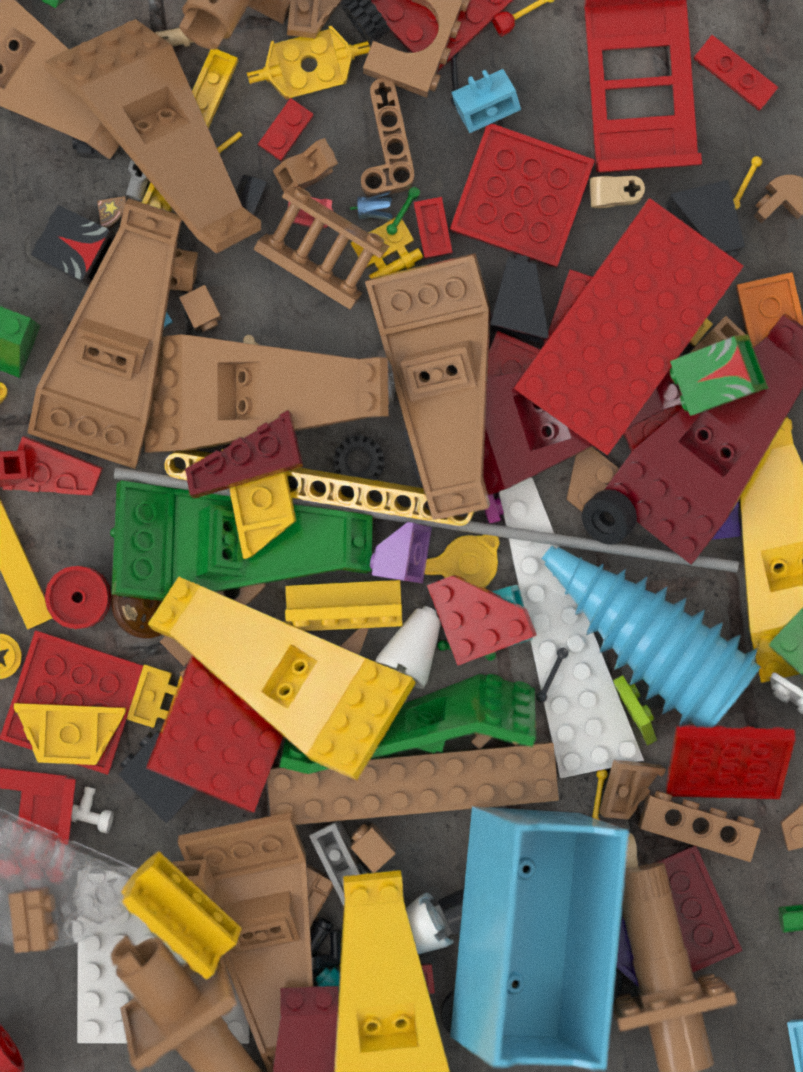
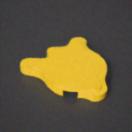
[425,535,500,588]

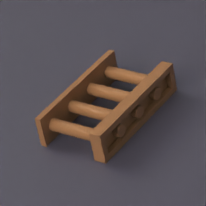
[253,186,389,310]

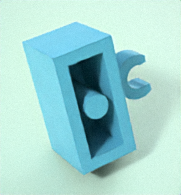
[451,69,521,133]

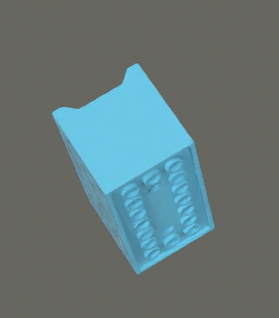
[450,806,628,1069]

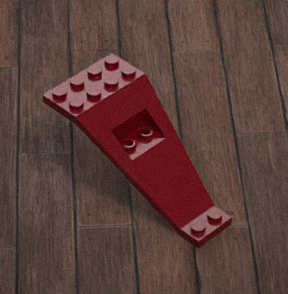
[604,313,803,565]
[483,357,682,495]

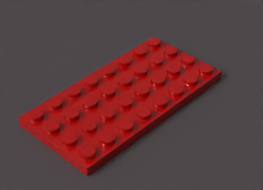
[513,198,744,456]

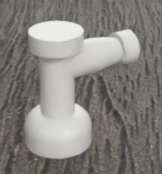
[71,786,114,834]

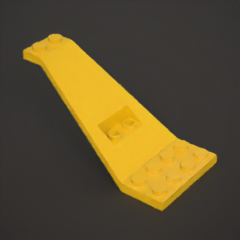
[148,577,416,781]

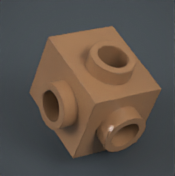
[170,248,198,292]

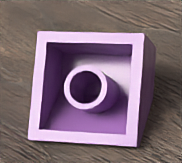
[370,522,432,583]

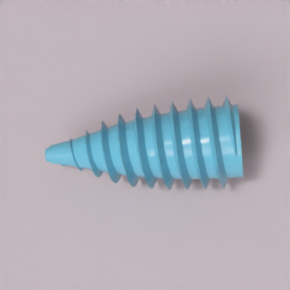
[542,546,761,728]

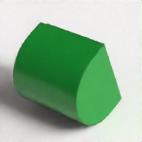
[778,904,803,933]

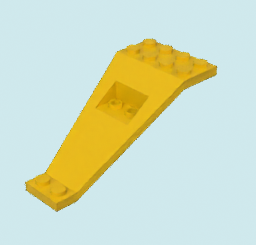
[739,416,803,683]
[335,870,450,1072]

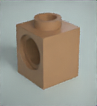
[179,285,222,332]

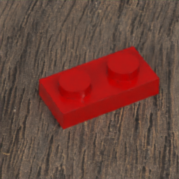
[258,98,314,162]
[414,197,453,259]

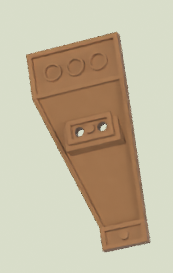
[0,0,120,159]
[28,198,182,469]

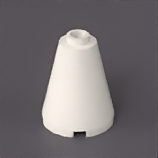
[375,606,441,689]
[406,893,453,954]

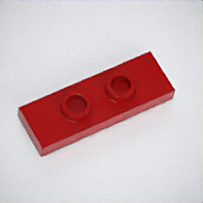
[693,35,778,111]

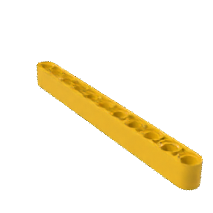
[164,450,474,526]

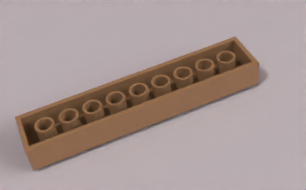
[267,741,559,825]

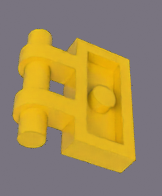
[351,218,424,279]
[127,664,182,728]

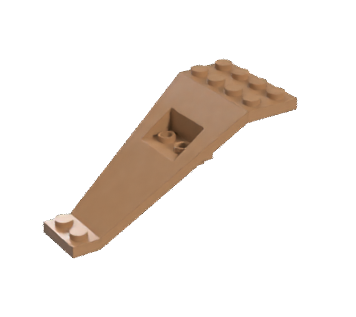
[44,19,261,253]
[365,253,491,520]
[144,335,388,453]
[178,812,313,1072]

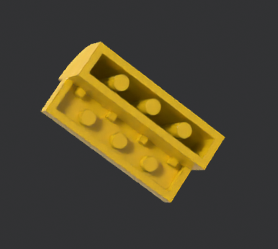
[285,580,402,631]
[120,851,242,980]

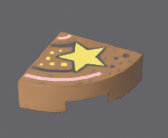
[97,196,127,229]

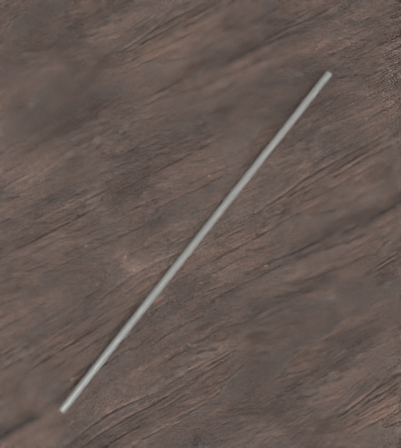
[114,468,739,573]

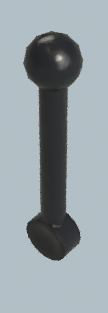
[451,52,459,107]
[536,647,569,703]

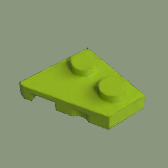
[613,675,657,746]

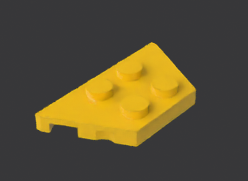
[222,449,296,559]
[14,703,126,765]

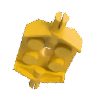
[247,26,370,99]

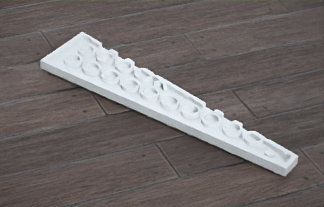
[498,477,644,778]

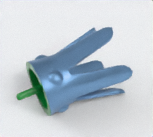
[350,191,393,221]

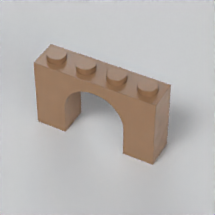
[363,0,470,98]

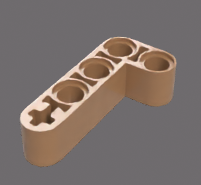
[361,78,414,197]

